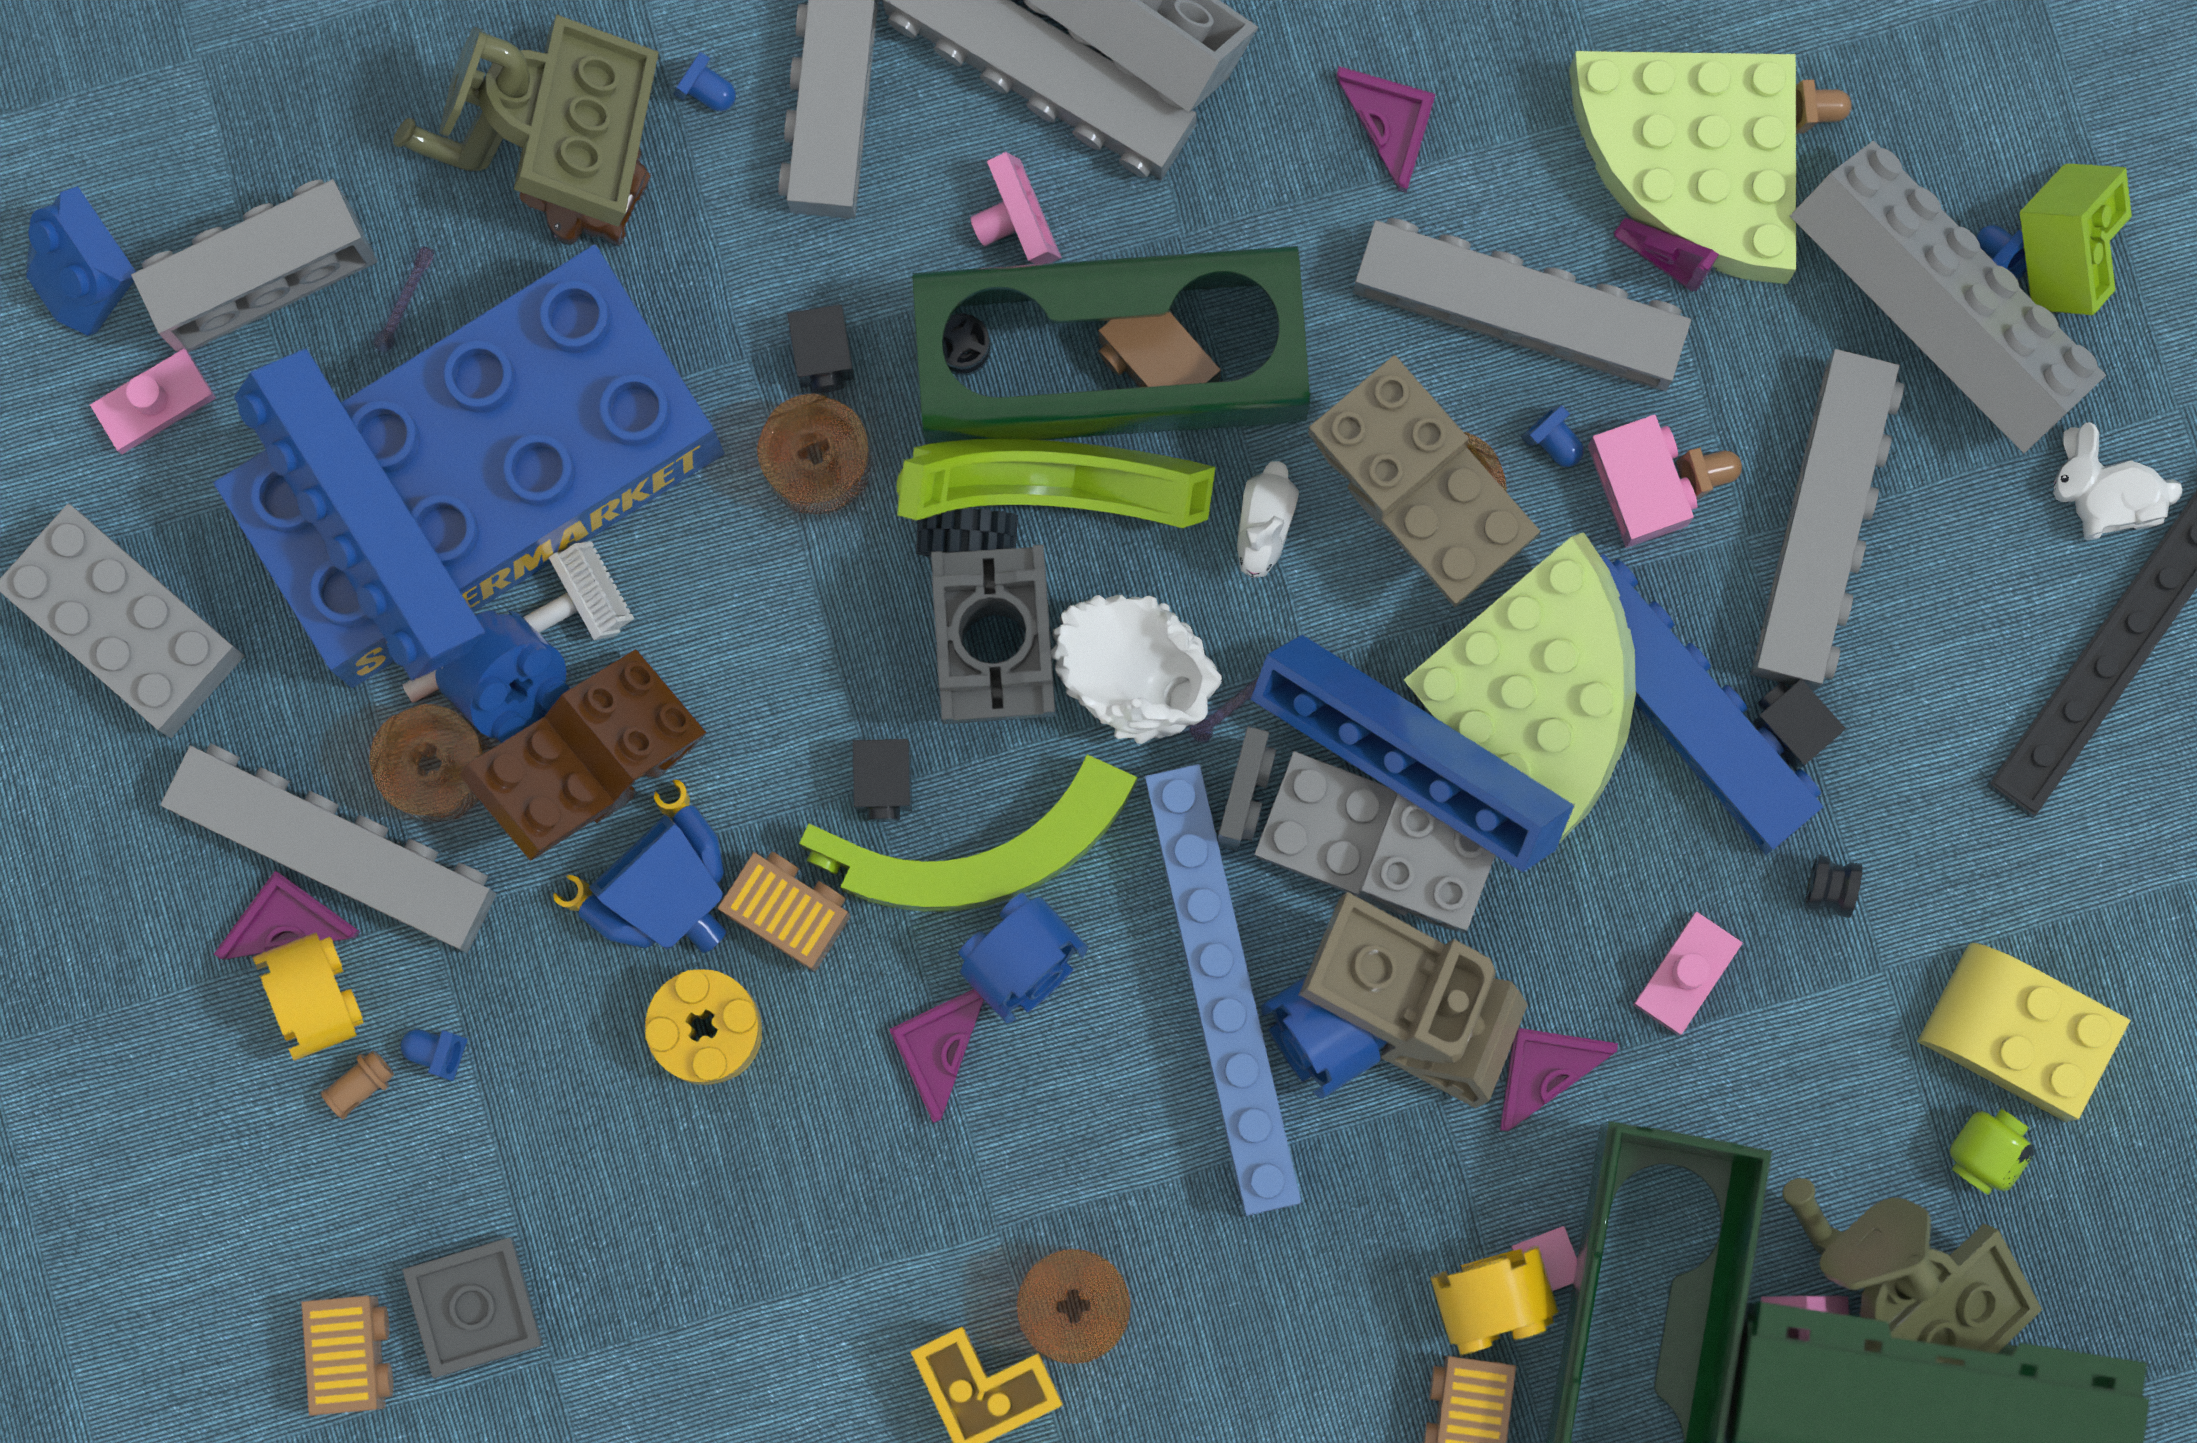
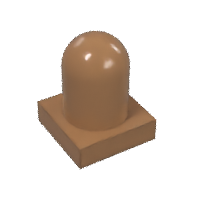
[1796,79,1852,134]
[1676,448,1742,500]

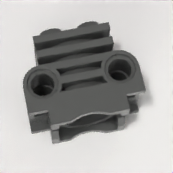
[931,545,1055,724]

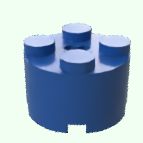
[435,610,570,743]
[958,893,1088,1023]
[1261,975,1387,1099]

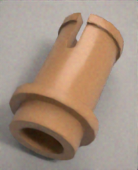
[320,1050,394,1120]

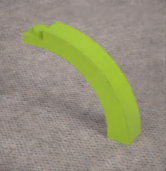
[896,439,1216,528]
[799,754,1138,912]

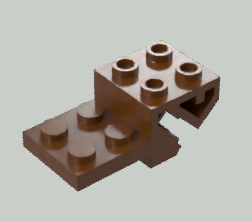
[459,649,707,861]

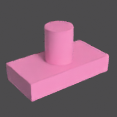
[971,152,1061,264]
[90,348,216,455]
[1633,911,1743,1036]

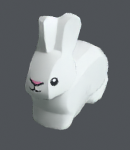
[2053,422,2183,540]
[1237,461,1299,578]

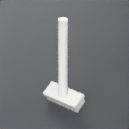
[402,541,634,703]

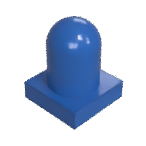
[673,52,736,111]
[1976,225,2027,281]
[1521,405,1584,467]
[400,1029,468,1081]

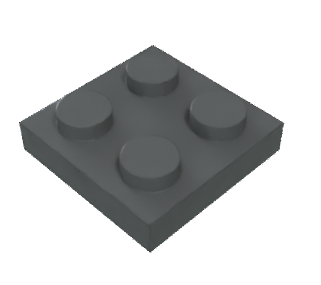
[1218,726,1276,852]
[402,1237,544,1378]

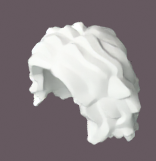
[1051,595,1222,744]

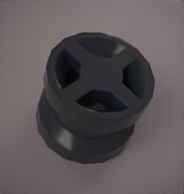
[943,313,991,376]
[1805,854,1863,918]

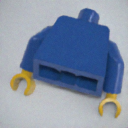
[553,779,726,953]

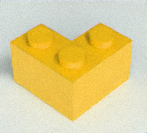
[911,1327,1063,1443]

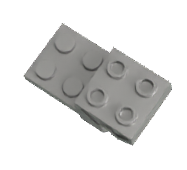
[1254,751,1495,934]

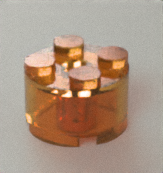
[757,394,872,515]
[369,704,488,822]
[1017,1249,1130,1364]

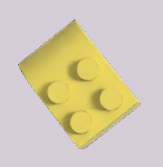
[1917,943,2130,1122]

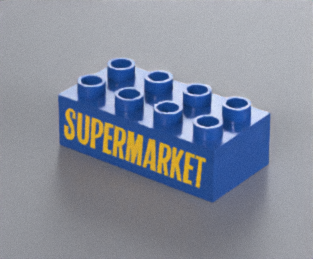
[213,244,725,688]

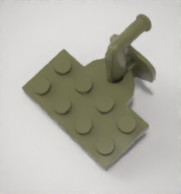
[393,14,659,227]
[1782,1178,2042,1366]

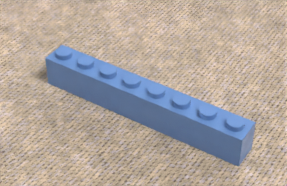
[1145,764,1302,1217]

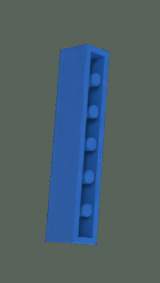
[234,348,485,681]
[1600,553,1824,855]
[1250,635,1575,872]

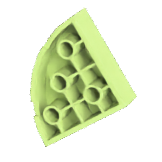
[1569,51,1796,284]
[1404,532,1636,843]

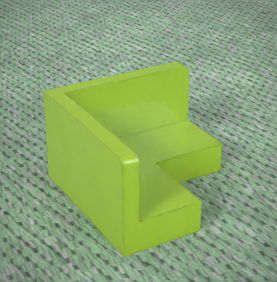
[2019,163,2132,315]

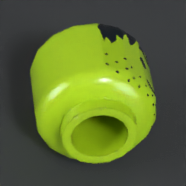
[1949,1108,2034,1195]

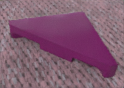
[1336,66,1436,193]
[1613,217,1719,292]
[214,871,361,960]
[889,989,984,1123]
[1499,1028,1618,1132]

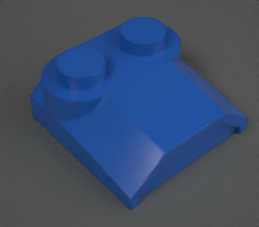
[26,186,136,336]

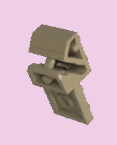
[1308,354,1541,607]
[1299,892,1528,1108]

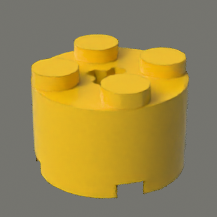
[252,932,364,1061]
[645,969,762,1085]
[1430,1246,1559,1354]

